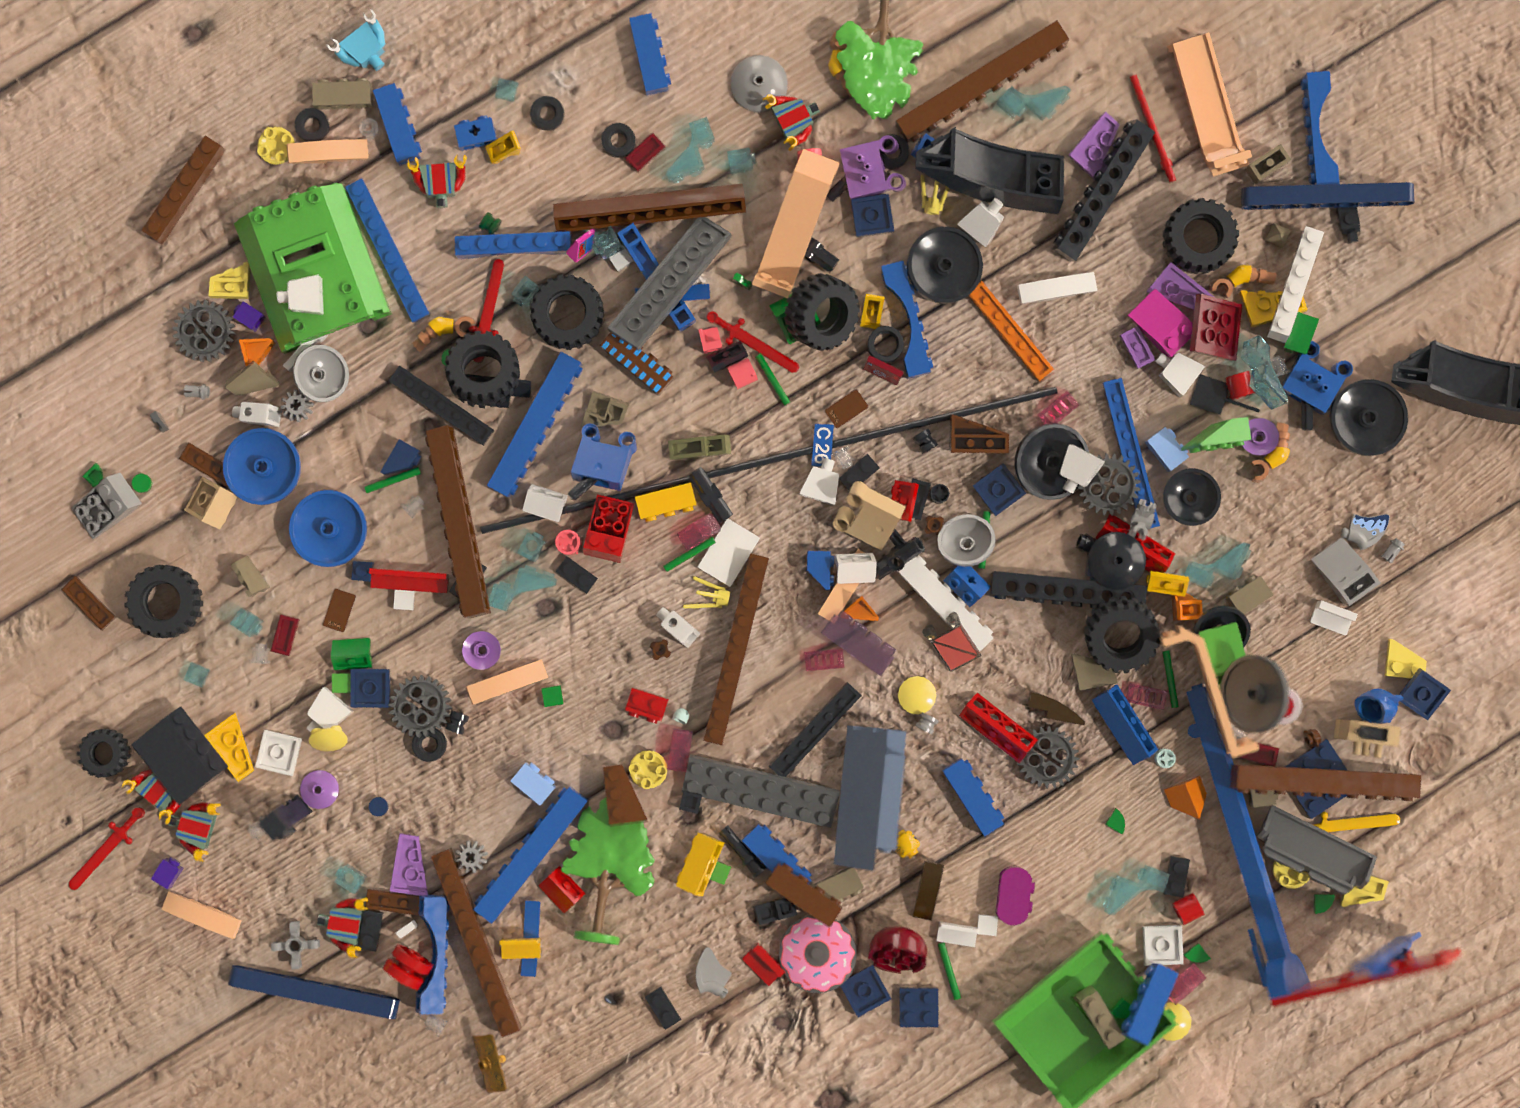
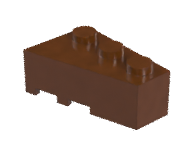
[949,413,1009,453]
[603,765,648,827]

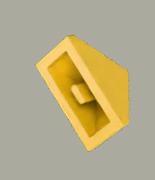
[860,294,885,329]

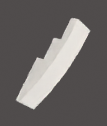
[1017,272,1097,304]

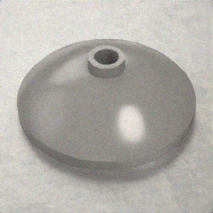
[731,55,788,112]
[293,345,349,402]
[938,514,996,567]

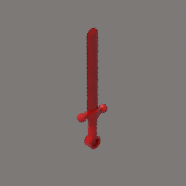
[469,259,504,363]
[707,311,799,373]
[68,807,145,890]

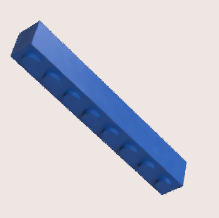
[487,352,583,498]
[474,786,588,924]

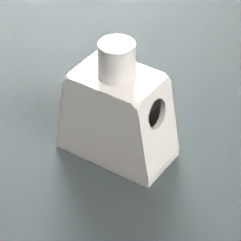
[957,198,1004,247]
[277,275,324,315]
[1155,352,1205,397]
[232,402,282,427]
[1060,445,1105,493]
[800,458,839,506]
[656,607,700,648]
[307,687,354,732]

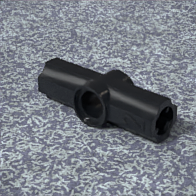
[804,237,840,273]
[688,467,733,523]
[876,537,925,580]

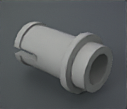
[184,384,210,400]
[1381,538,1405,564]

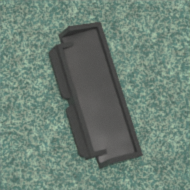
[1256,805,1377,895]

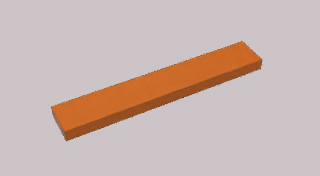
[968,281,1054,382]

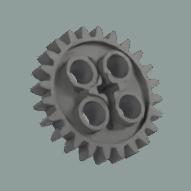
[172,300,236,362]
[1078,453,1141,515]
[389,675,452,738]
[1017,726,1080,789]

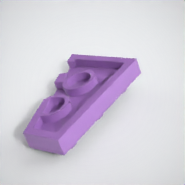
[1068,112,1120,178]
[1146,262,1214,310]
[390,833,428,895]

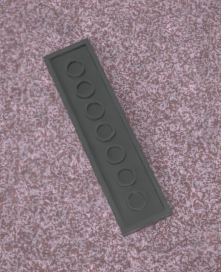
[608,217,732,351]
[682,754,840,828]

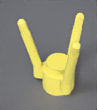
[920,175,949,215]
[683,576,730,608]

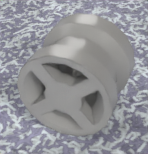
[915,712,939,734]

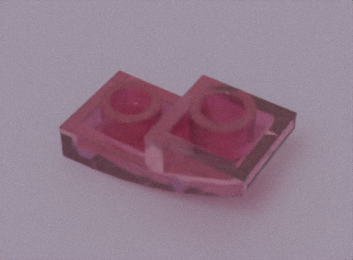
[677,513,721,550]
[667,728,692,772]
[1169,963,1206,1005]

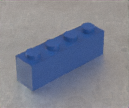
[629,13,671,96]
[373,83,422,166]
[1092,684,1159,765]
[942,758,1004,836]
[742,824,812,883]
[1121,963,1179,1045]

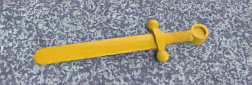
[1312,811,1400,833]

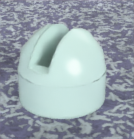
[672,708,689,724]

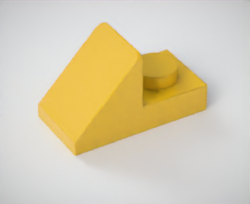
[485,131,520,164]

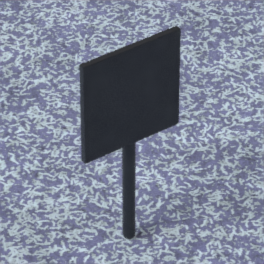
[1190,374,1260,415]

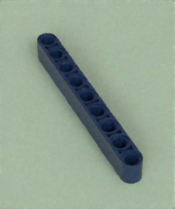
[1241,182,1415,210]
[228,965,400,1019]

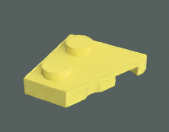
[209,262,250,299]
[1385,639,1427,679]
[1340,876,1389,907]

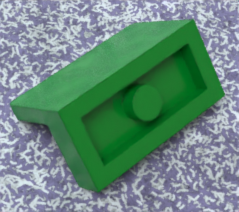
[1284,312,1319,355]
[331,638,373,670]

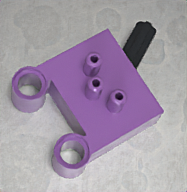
[827,135,906,202]

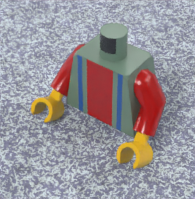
[763,94,820,151]
[407,154,467,208]
[121,769,181,824]
[168,802,221,862]
[317,898,368,958]

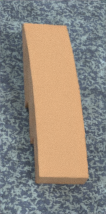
[287,139,368,164]
[818,549,864,624]
[466,659,548,705]
[161,891,242,939]

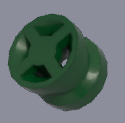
[478,212,502,235]

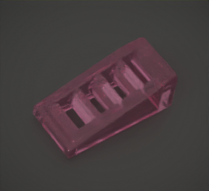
[1038,390,1080,424]
[804,649,844,671]
[1126,683,1169,710]

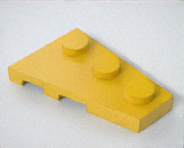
[1240,290,1308,328]
[204,713,254,782]

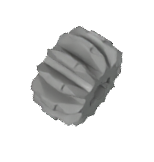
[280,389,314,422]
[455,840,488,873]

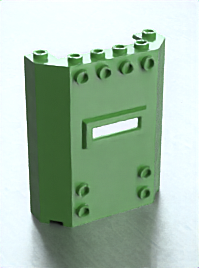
[234,183,392,354]
[992,931,1178,1108]

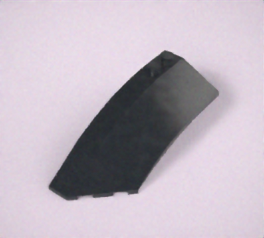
[915,127,1064,215]
[1391,339,1520,425]

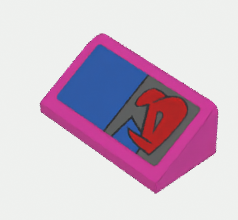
[566,229,595,263]

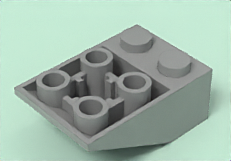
[71,473,142,539]
[1311,537,1381,606]

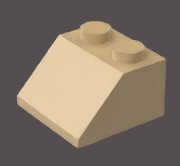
[185,477,237,529]

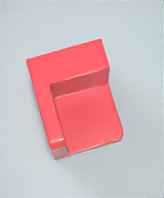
[699,327,722,354]

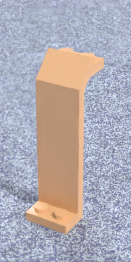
[1167,33,1252,176]
[752,149,839,298]
[1158,624,1259,758]

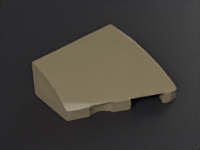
[225,361,280,396]
[581,391,629,428]
[231,556,270,597]
[1071,654,1118,690]

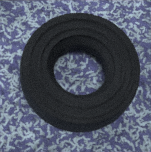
[530,96,565,131]
[294,108,329,142]
[601,123,636,158]
[881,134,910,169]
[412,728,447,762]

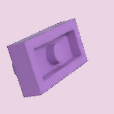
[1120,326,1155,369]

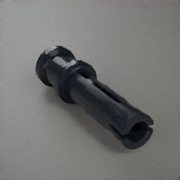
[719,825,767,879]

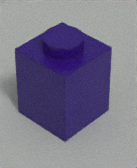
[233,301,266,332]
[151,857,183,889]

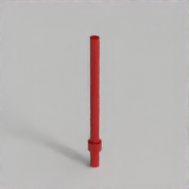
[1129,74,1176,183]

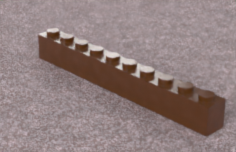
[895,20,1069,143]
[553,183,746,232]
[425,425,491,619]
[704,553,769,745]
[1230,764,1421,801]
[431,848,522,1038]

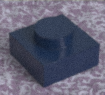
[351,561,373,582]

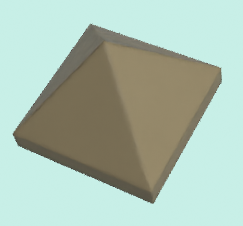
[1265,223,1291,248]

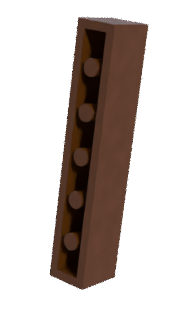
[141,135,226,245]

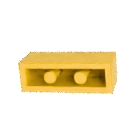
[635,483,697,523]
[676,832,724,896]

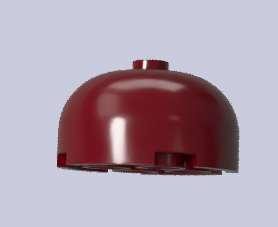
[868,926,927,974]

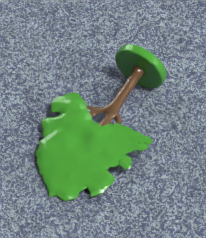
[835,0,924,120]
[561,797,655,945]

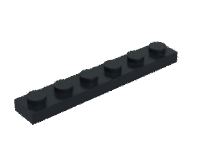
[389,365,495,446]
[769,682,862,777]

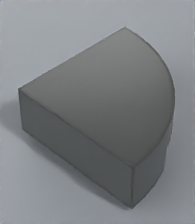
[150,411,169,433]

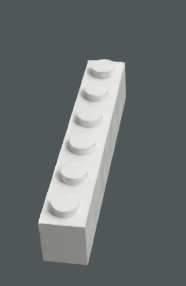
[1267,226,1324,343]
[896,555,994,654]

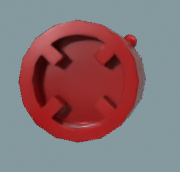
[1225,371,1256,400]
[1172,893,1205,925]

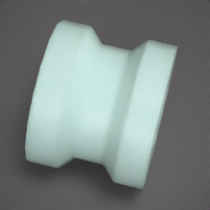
[1154,748,1176,768]

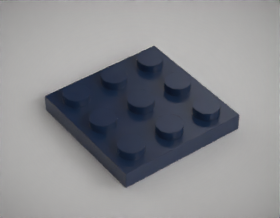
[1284,739,1347,819]

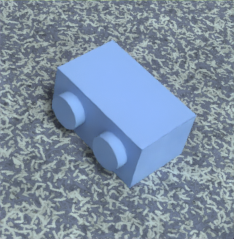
[1144,427,1189,472]
[511,762,556,805]

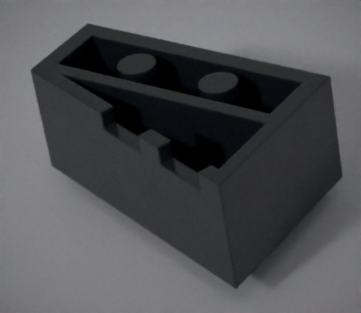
[258,795,313,841]

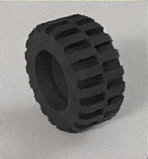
[1162,198,1239,274]
[785,273,860,351]
[530,274,604,350]
[445,331,520,408]
[124,565,203,638]
[1084,596,1161,673]

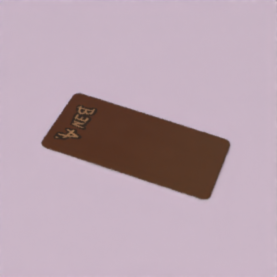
[825,389,869,428]
[323,589,356,632]

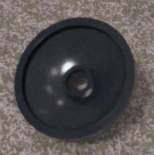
[1163,468,1221,526]
[1088,532,1146,590]
[1193,606,1251,647]

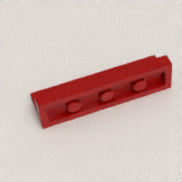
[1095,514,1176,573]
[369,568,449,593]
[959,693,1038,764]

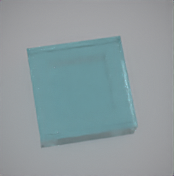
[495,78,518,102]
[184,662,210,687]

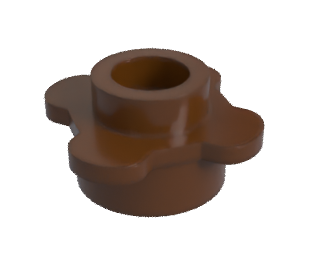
[924,515,944,535]
[650,639,671,660]
[1303,729,1321,748]

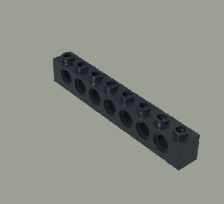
[1052,119,1155,262]
[990,571,1147,609]

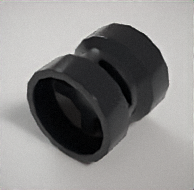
[912,428,938,455]
[929,484,950,504]
[445,710,470,735]

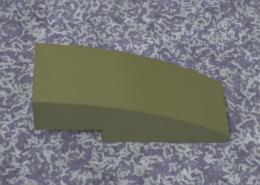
[668,434,731,460]

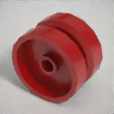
[382,944,433,990]

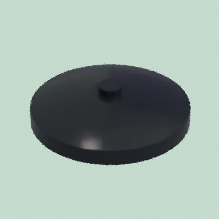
[907,227,983,304]
[1330,379,1408,456]
[1014,423,1089,500]

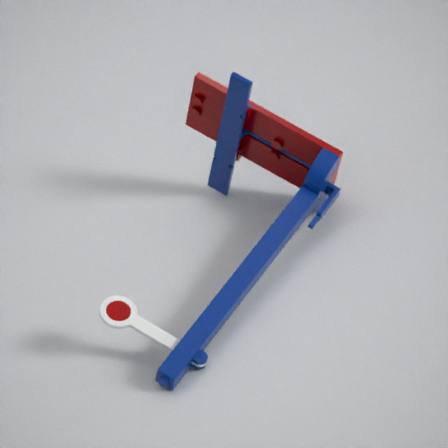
[1186,683,1462,1007]

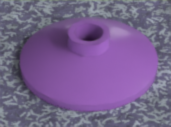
[1243,418,1279,456]
[462,631,501,670]
[300,770,339,809]

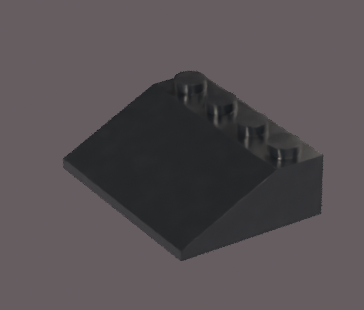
[131,706,229,806]

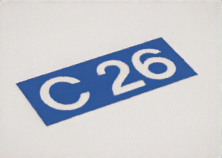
[811,424,834,467]

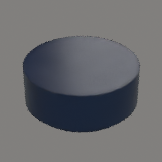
[369,797,389,816]

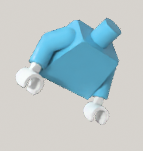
[326,9,385,71]

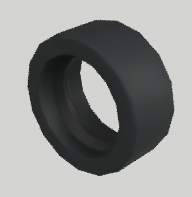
[867,326,904,363]

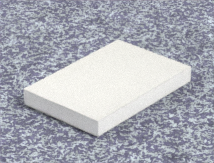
[698,519,760,587]

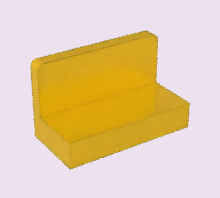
[1146,571,1189,597]
[499,938,541,959]

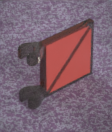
[922,612,982,672]

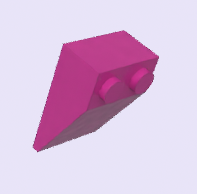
[1127,289,1193,357]

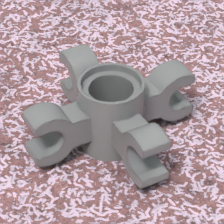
[1129,499,1156,540]
[271,921,320,969]

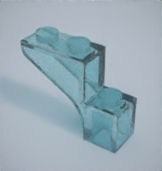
[997,86,1071,121]
[667,117,715,183]
[1241,335,1288,410]
[1184,543,1251,589]
[489,565,558,611]
[1103,865,1170,915]

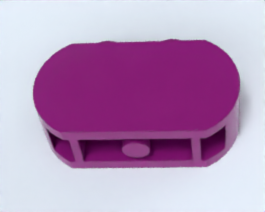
[995,866,1035,926]

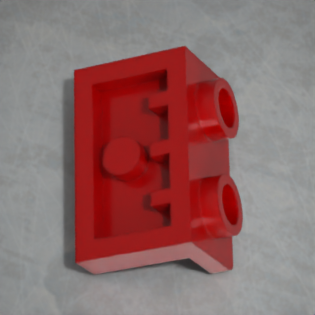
[891,480,919,522]
[625,688,669,724]

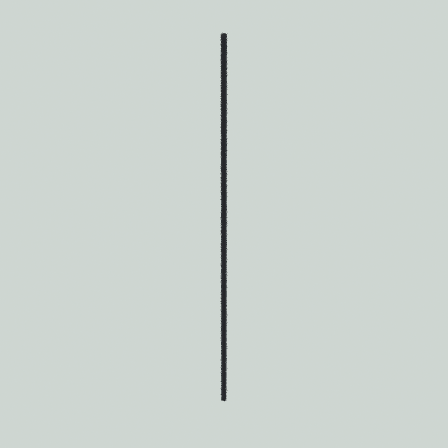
[481,387,1058,534]

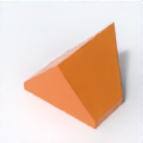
[239,338,276,366]
[1171,593,1203,621]
[839,596,879,621]
[1164,776,1207,820]

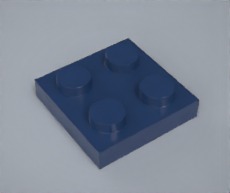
[851,194,894,238]
[972,463,1026,517]
[1399,668,1451,721]
[350,669,390,708]
[841,964,891,1018]
[899,988,939,1027]

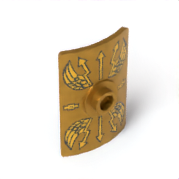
[472,1034,507,1093]

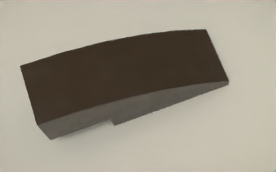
[1027,692,1085,725]
[912,860,944,921]

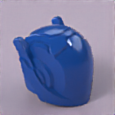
[1354,688,1404,724]

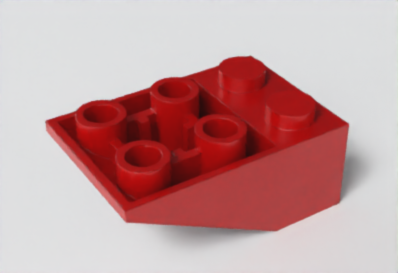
[583,494,635,563]

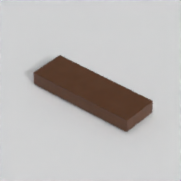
[179,442,229,488]
[61,576,116,631]
[365,889,419,915]

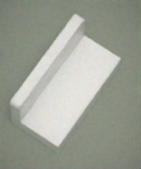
[523,484,568,522]
[835,553,876,584]
[1310,601,1358,635]
[936,921,979,947]

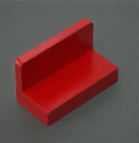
[538,865,586,913]
[743,943,785,986]

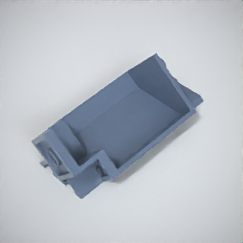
[834,725,906,871]

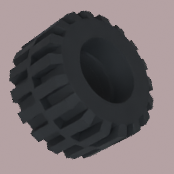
[77,729,131,778]

